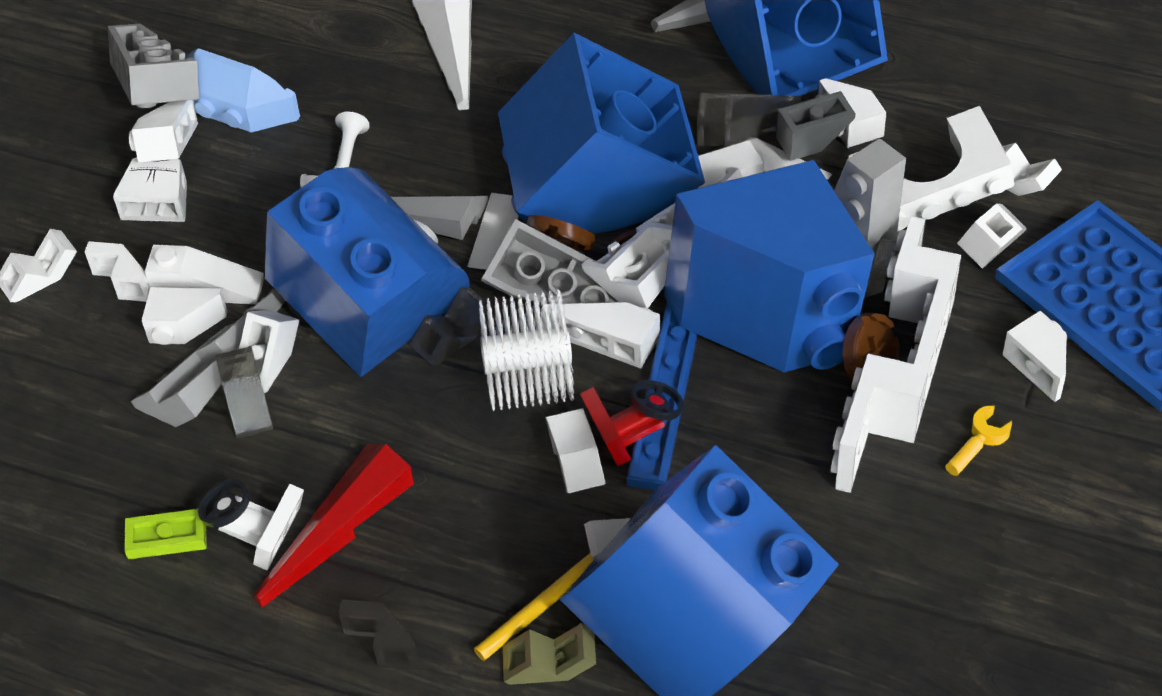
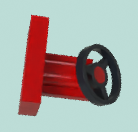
[580,380,684,466]

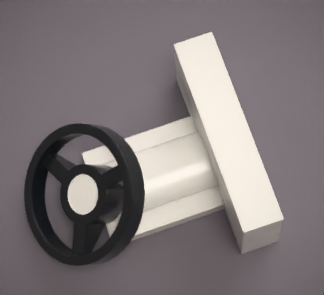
[198,480,304,571]

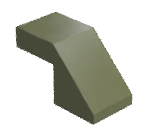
[503,623,596,685]

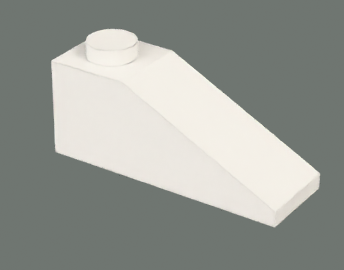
[129,100,198,162]
[145,245,265,304]
[541,302,660,368]

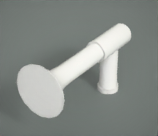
[300,112,369,188]

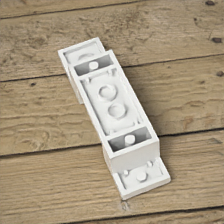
[831,216,961,493]

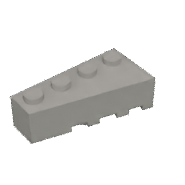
[108,24,199,108]
[834,138,906,274]

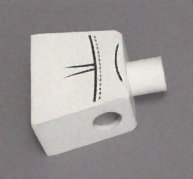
[113,157,187,222]

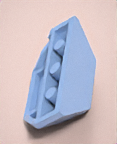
[185,48,300,132]

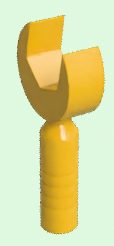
[945,406,1012,476]

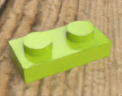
[125,509,207,559]

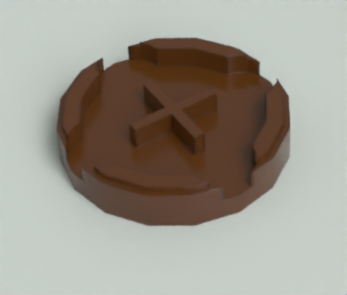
[526,215,596,252]
[842,313,900,382]

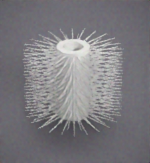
[479,291,574,411]

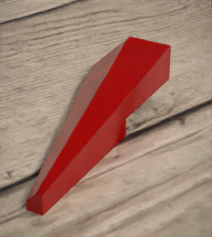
[253,444,414,607]

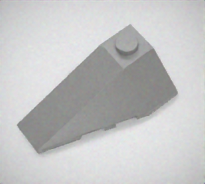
[481,219,618,304]

